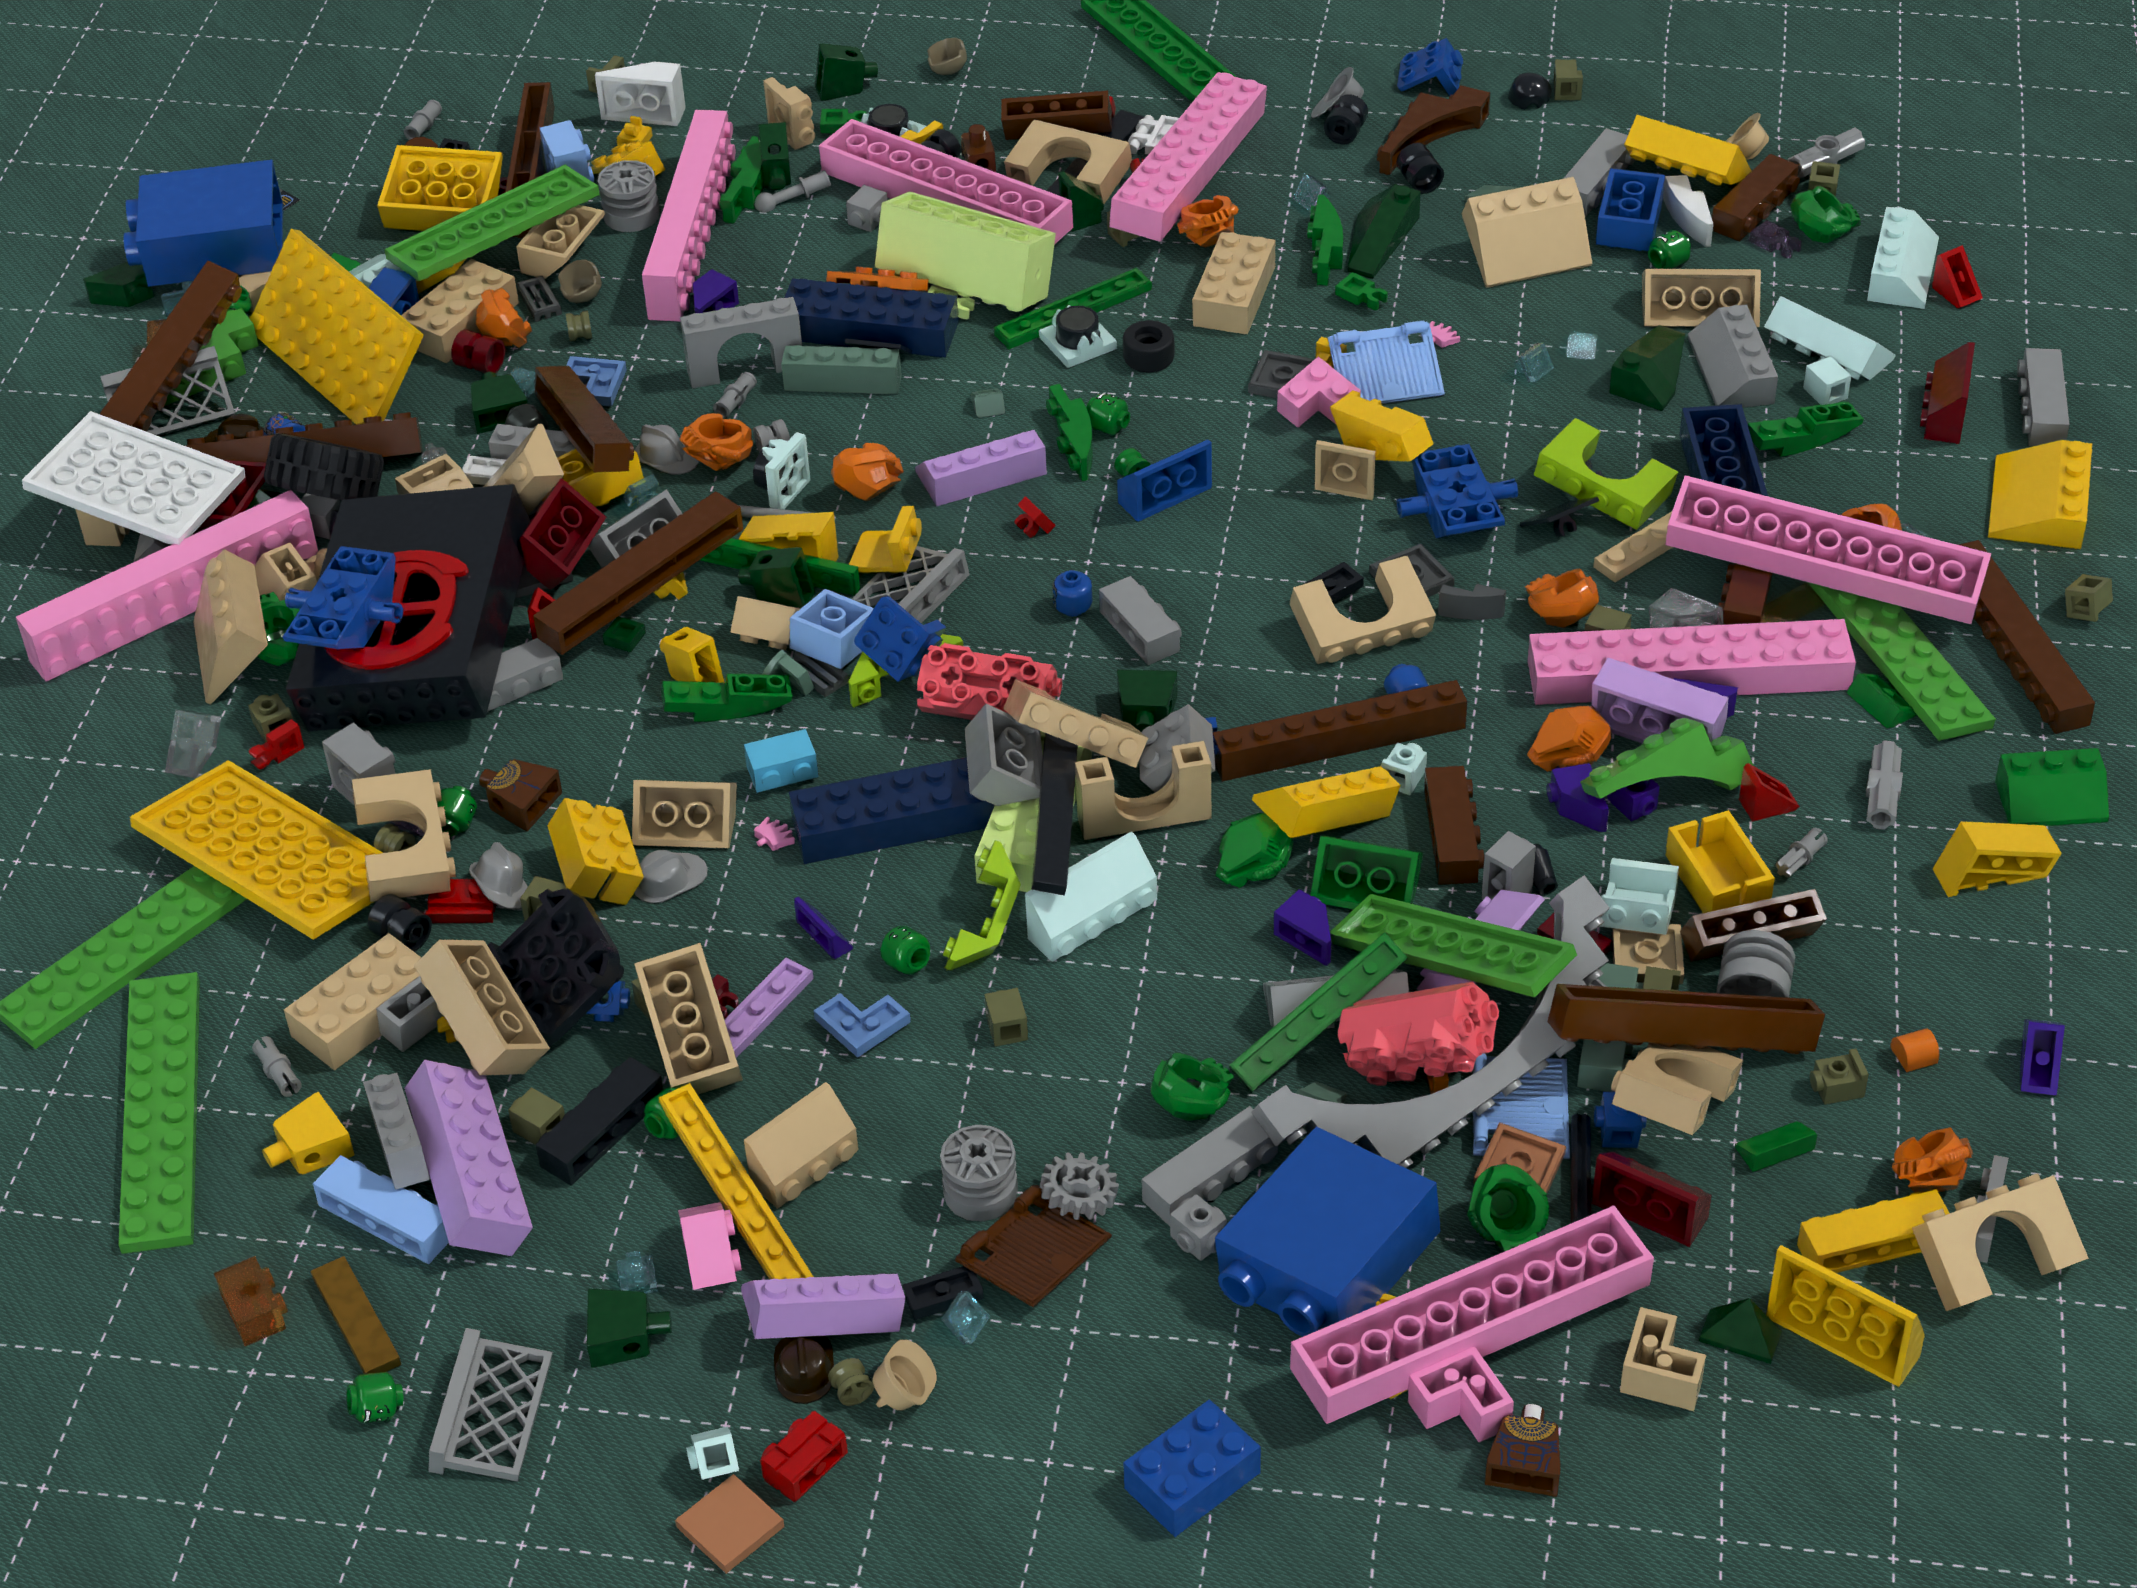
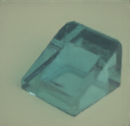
[1566,332,1598,360]

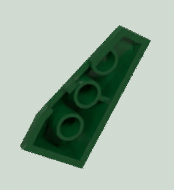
[1348,184,1421,279]
[1609,325,1685,411]

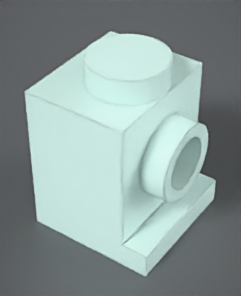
[1381,742,1427,795]

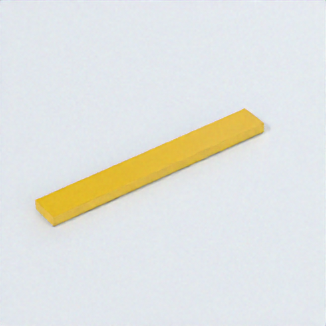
[659,1083,814,1279]

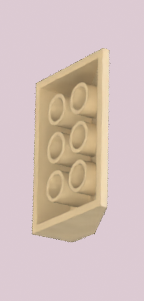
[1462,177,1592,288]
[193,549,268,705]

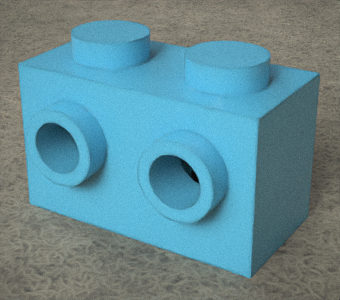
[744,729,818,793]

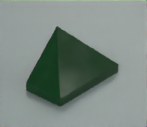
[1699,1298,1782,1364]

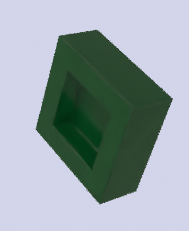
[602,616,646,652]

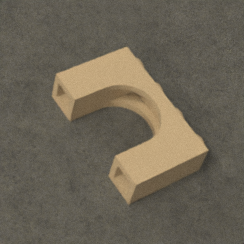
[1004,120,1132,204]
[1290,556,1436,664]
[1003,679,1148,768]
[1075,741,1212,840]
[352,769,456,902]
[1611,1043,1743,1135]
[1912,1173,2089,1311]

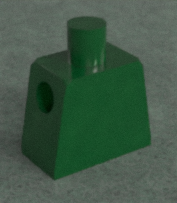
[815,43,878,101]
[759,122,791,190]
[471,372,528,434]
[738,547,815,609]
[1117,670,1178,732]
[587,1289,672,1368]

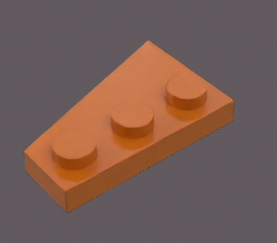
[826,267,928,291]

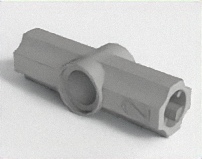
[1788,127,1865,178]
[1866,741,1903,830]

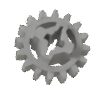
[1040,1152,1119,1220]

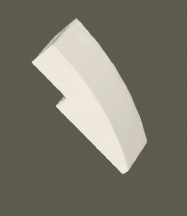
[1663,175,1713,247]

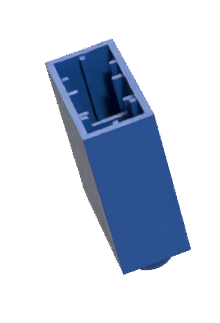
[124,160,283,287]
[1215,1126,1440,1337]

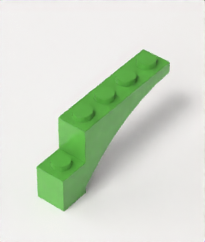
[164,308,259,406]
[1580,718,1754,799]

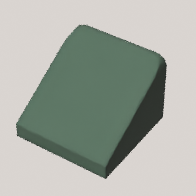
[970,388,1005,418]

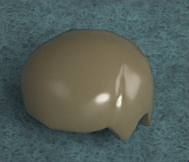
[927,38,967,75]
[558,259,602,304]

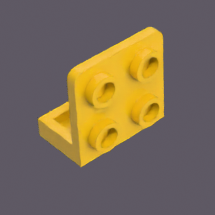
[591,140,665,176]
[849,506,922,573]

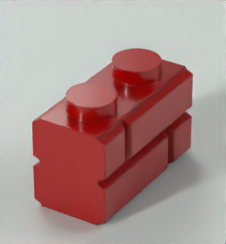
[760,1411,848,1502]

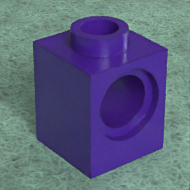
[1607,779,1660,822]

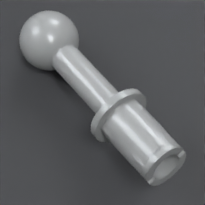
[755,170,831,212]

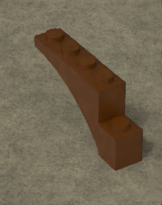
[1377,85,1491,175]

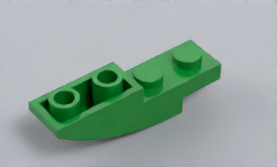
[719,136,764,224]
[1307,194,1344,286]
[1046,384,1093,481]
[1747,402,1864,457]
[661,674,792,722]

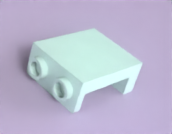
[1599,858,1679,935]

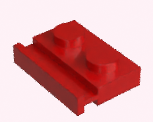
[425,879,496,923]

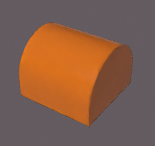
[1890,1028,1939,1072]

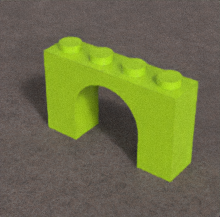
[1534,418,1678,530]

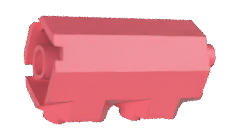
[917,643,1062,720]
[1337,982,1499,1086]

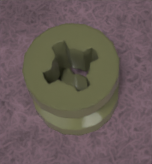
[566,311,592,342]
[374,823,415,853]
[828,1358,874,1406]

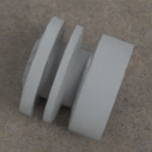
[597,160,660,232]
[1716,930,1795,998]
[940,1125,1018,1221]

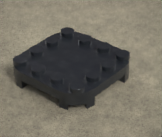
[488,888,624,1047]

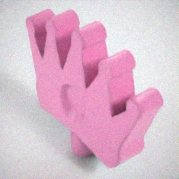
[1430,321,1460,348]
[754,817,795,851]

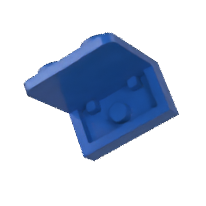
[1397,38,1463,96]
[854,596,947,682]

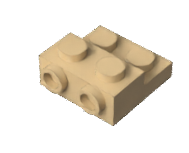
[763,77,815,150]

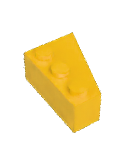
[1330,390,1434,462]
[738,512,838,561]
[1933,821,2062,897]

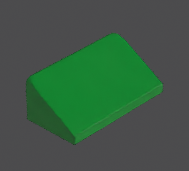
[1847,673,1917,728]
[1735,1121,1817,1172]

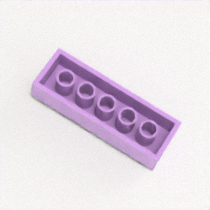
[404,1060,533,1256]

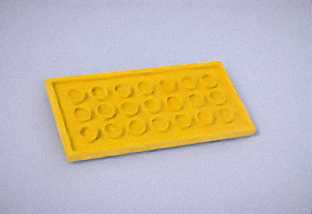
[250,228,424,425]
[130,760,383,940]

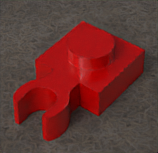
[248,719,304,769]

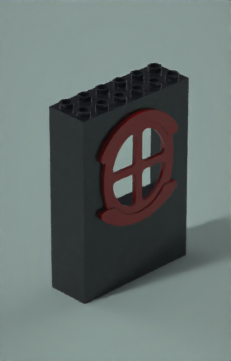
[286,484,530,731]

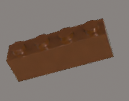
[1001,90,1112,140]
[1712,154,1800,242]
[1716,562,1773,625]
[1424,766,1484,885]
[1680,889,1827,962]

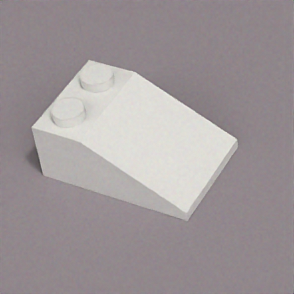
[595,62,686,126]

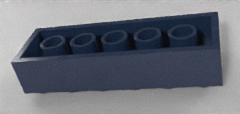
[784,278,959,358]
[1679,404,1768,496]
[789,757,994,864]

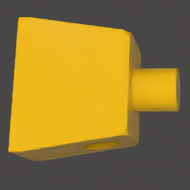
[659,627,725,683]
[262,1092,354,1174]

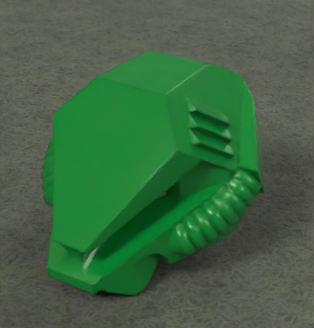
[1790,186,1861,243]
[257,592,300,666]
[1215,813,1294,888]
[1150,1053,1234,1121]
[1466,1163,1549,1252]

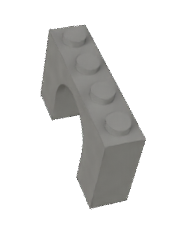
[680,297,802,389]

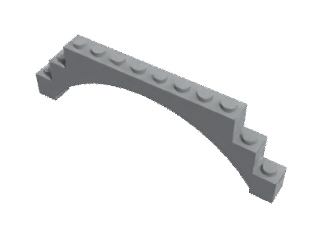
[1251,875,1610,1168]

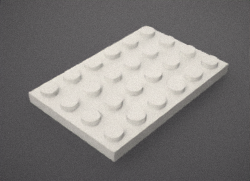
[22,411,245,545]

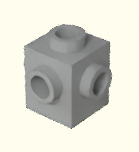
[1170,1194,1227,1261]

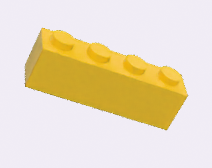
[1797,1189,1950,1273]

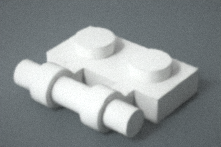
[1128,115,1179,154]

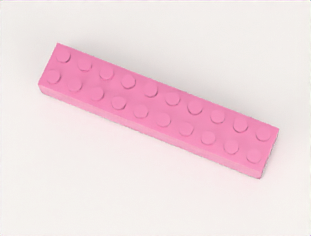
[1109,72,1267,242]
[642,110,736,322]
[819,119,1073,245]
[1665,475,1991,624]
[16,490,318,682]
[1528,619,1856,705]
[1290,1206,1654,1424]

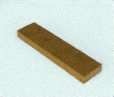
[311,1256,402,1374]

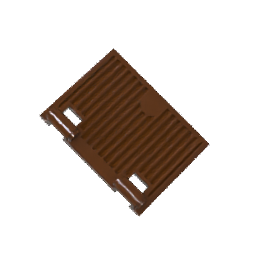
[955,1185,1112,1307]

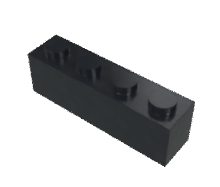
[535,1057,664,1186]

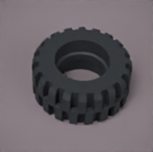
[264,433,384,500]

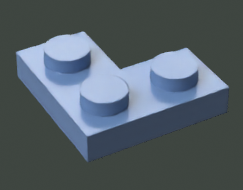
[566,356,627,406]
[814,993,911,1058]

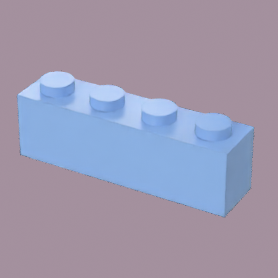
[313,1155,449,1264]

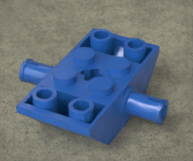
[1396,444,1518,538]
[283,546,403,649]

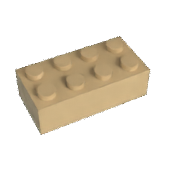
[1192,232,1276,335]
[401,259,519,363]
[284,933,421,1071]
[414,940,550,1075]
[634,943,743,1095]

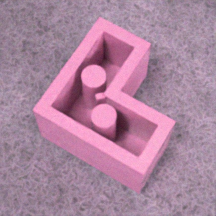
[1277,356,1361,428]
[678,1202,742,1290]
[1408,1346,1514,1442]

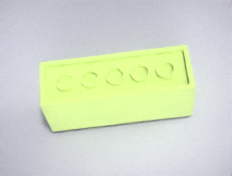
[875,191,1056,312]

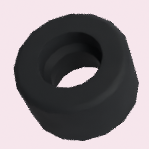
[1123,320,1175,373]

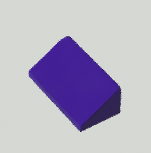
[794,896,853,959]

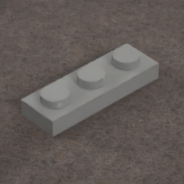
[1975,1155,2009,1263]

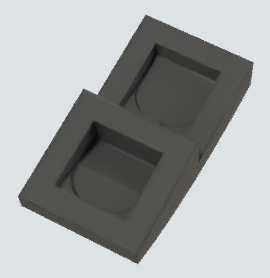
[1438,584,1506,620]

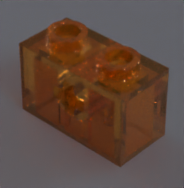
[214,1256,288,1346]

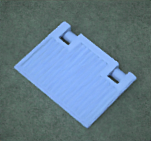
[1328,320,1445,404]
[1473,1053,1570,1159]

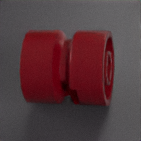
[451,329,505,373]

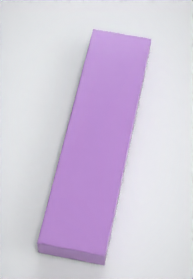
[724,957,813,1058]

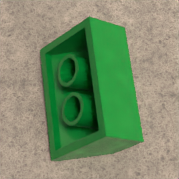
[1995,748,2109,826]
[1310,836,1423,909]

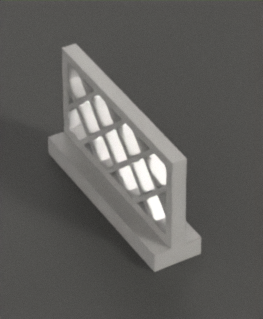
[100,346,235,436]
[852,546,970,623]
[428,1328,553,1482]

